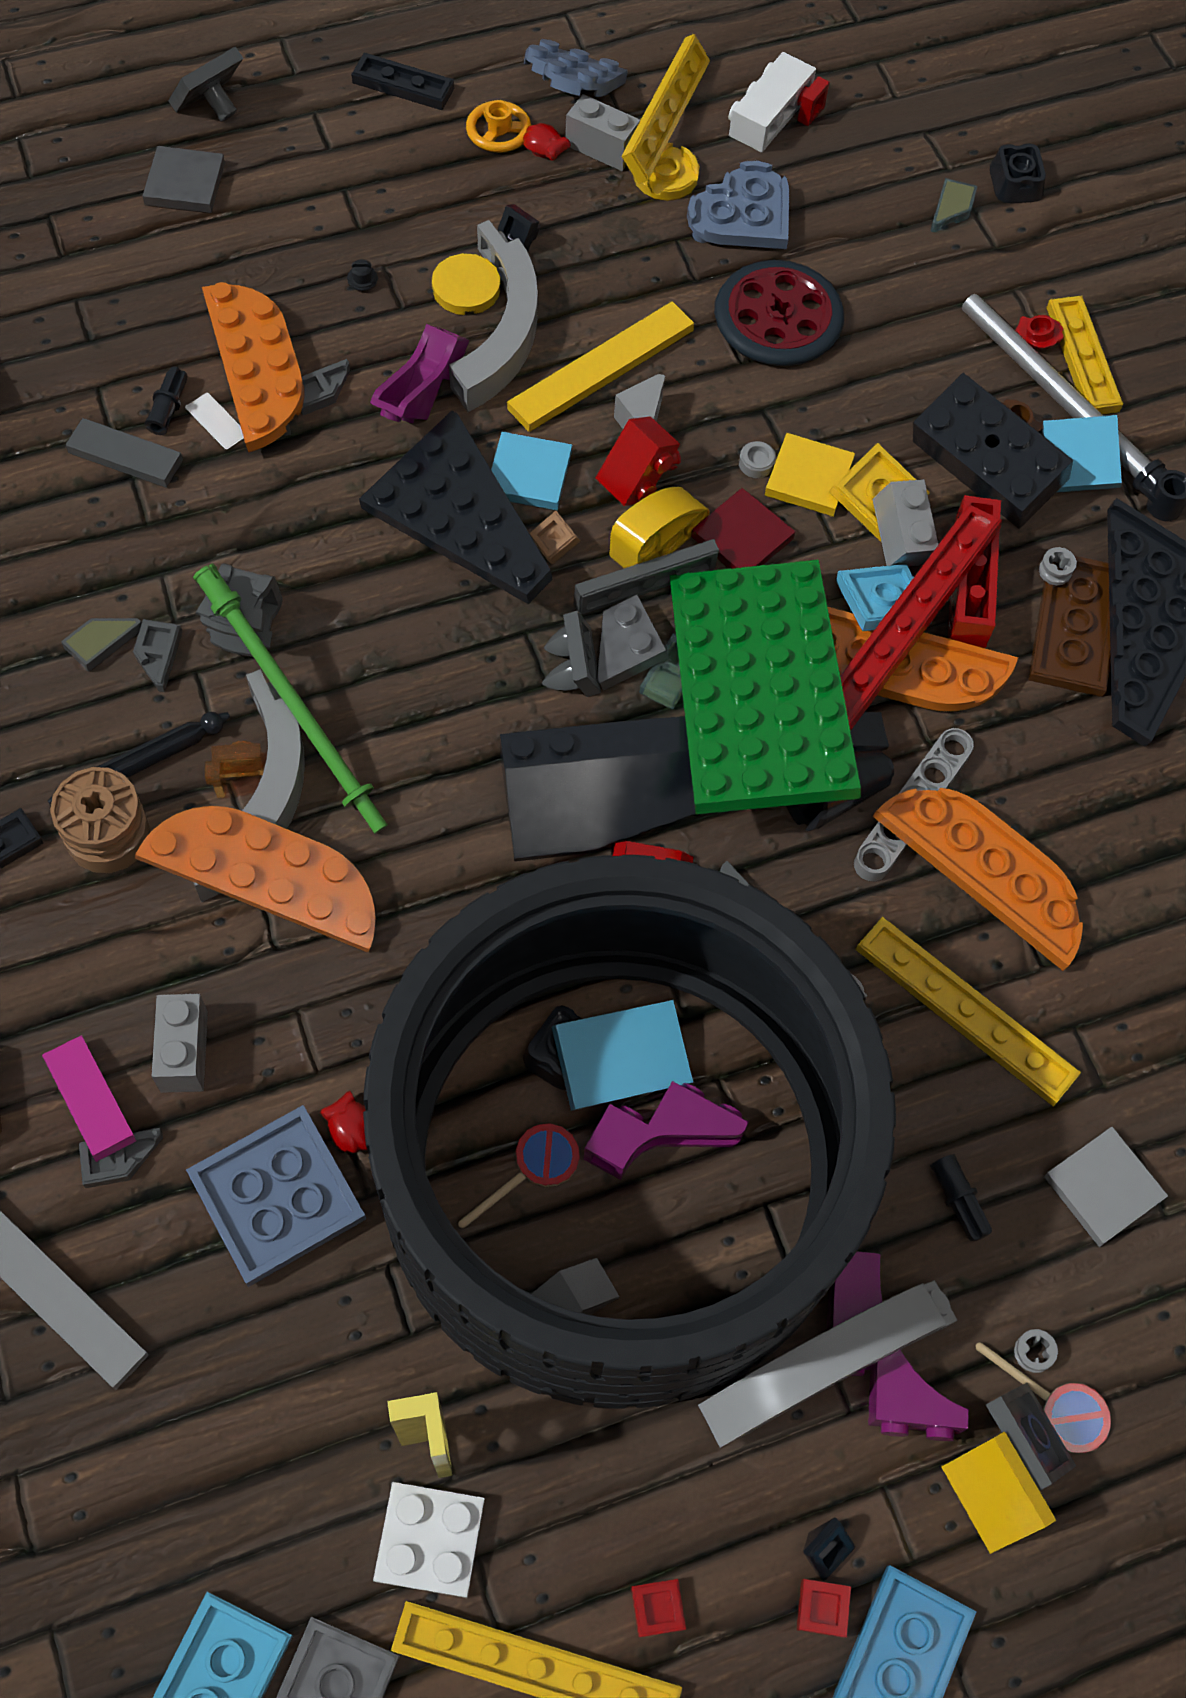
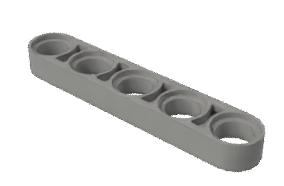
[854,728,974,881]

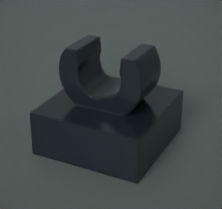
[497,204,541,253]

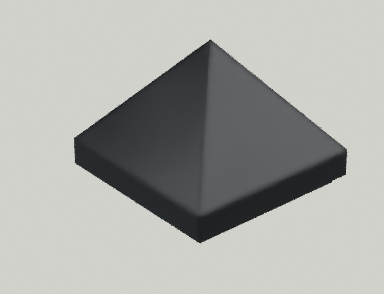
[803,1517,855,1581]

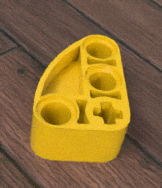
[609,487,710,568]

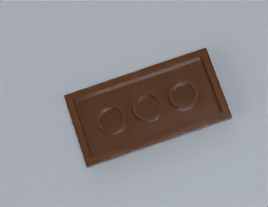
[1028,556,1111,697]

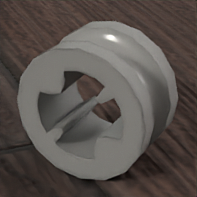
[1039,547,1077,585]
[1014,1329,1058,1373]

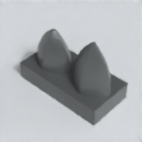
[542,610,601,697]

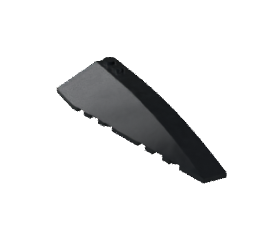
[500,712,889,862]

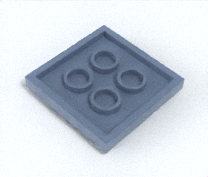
[186,1105,366,1287]

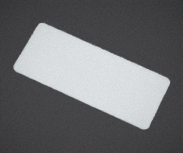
[185,393,244,449]

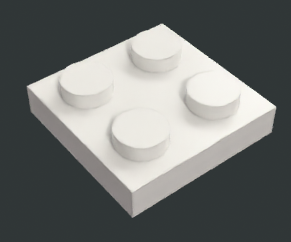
[373,1482,485,1598]

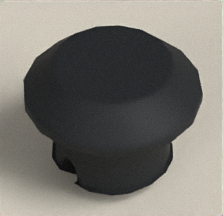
[347,259,378,291]

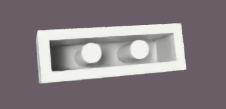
[728,52,816,152]

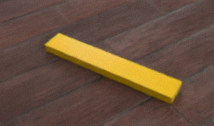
[621,34,710,184]
[507,301,694,432]
[856,917,1081,1107]
[391,1601,682,1698]

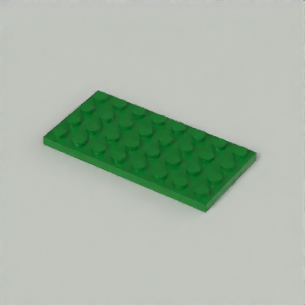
[670,560,861,814]

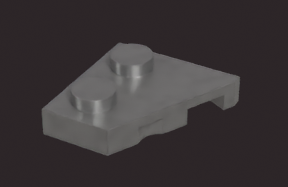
[598,595,669,691]

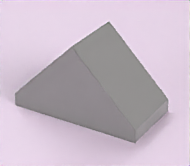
[614,374,665,429]
[531,1258,619,1315]

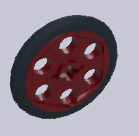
[714,260,844,366]

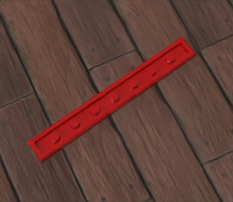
[840,505,1002,731]

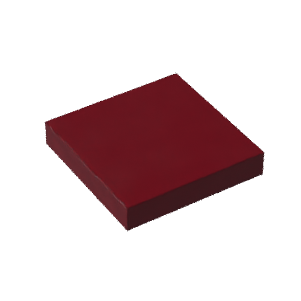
[691,488,796,569]

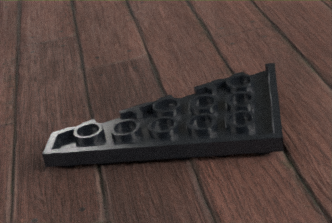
[359,410,553,605]
[1107,498,1186,747]

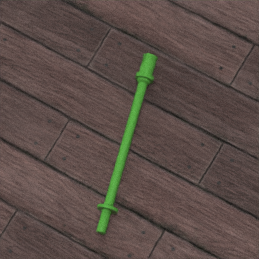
[193,564,388,834]

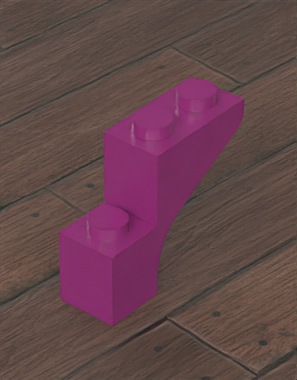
[370,324,469,423]
[583,1081,749,1180]

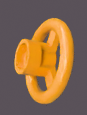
[466,100,531,153]

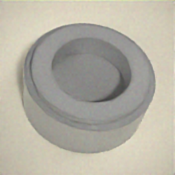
[739,441,776,478]

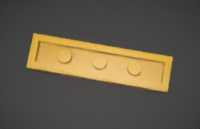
[1046,296,1123,414]

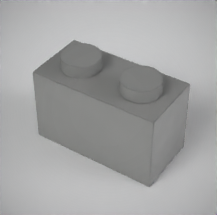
[566,94,640,171]
[872,479,938,566]
[152,994,208,1093]

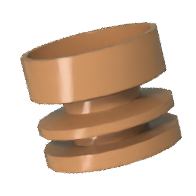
[50,767,151,873]

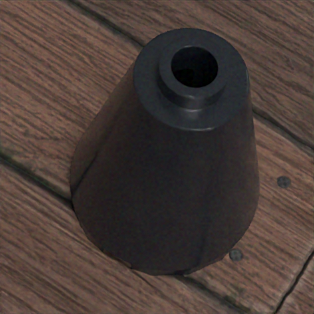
[786,750,894,831]

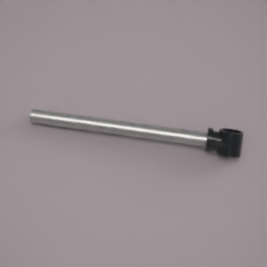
[962,294,1186,521]

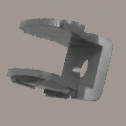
[196,563,283,656]

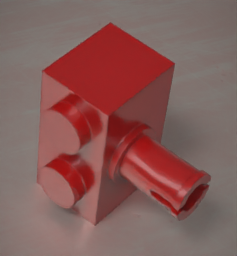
[595,416,681,506]

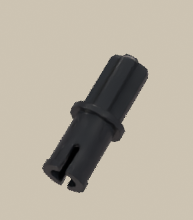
[144,366,188,435]
[930,1154,992,1241]

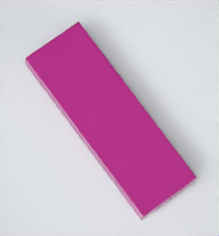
[42,1035,136,1162]

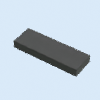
[65,418,183,488]

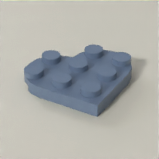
[524,39,628,97]
[687,161,789,249]

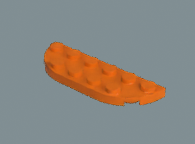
[202,282,305,453]
[827,607,1018,711]
[872,788,1083,971]
[135,806,376,952]

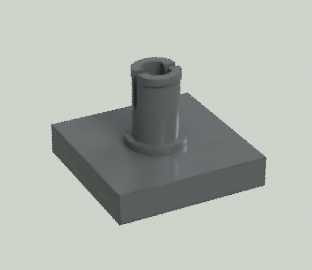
[168,46,244,122]
[986,1383,1076,1491]

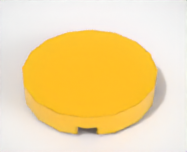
[633,143,700,201]
[431,253,500,315]

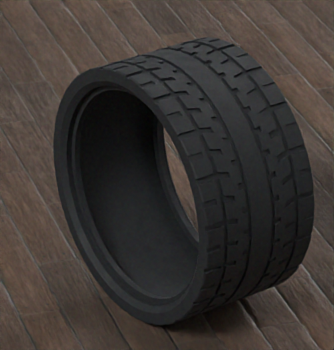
[363,855,896,1409]

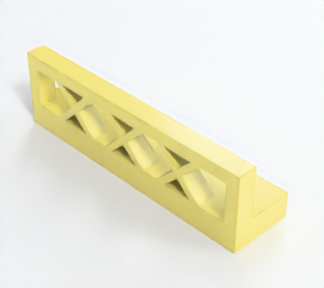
[387,1392,452,1478]

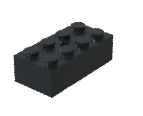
[913,372,1073,529]

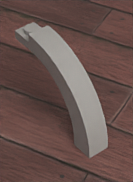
[449,220,538,412]
[193,669,305,902]
[698,1280,957,1448]

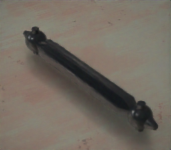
[47,712,230,806]

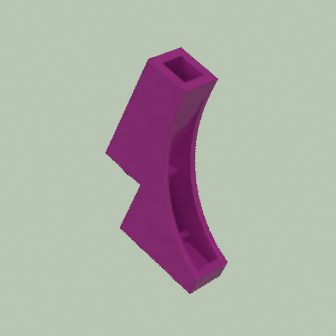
[827,1252,968,1441]

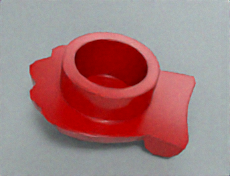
[523,123,571,161]
[1015,315,1064,350]
[319,1091,367,1153]

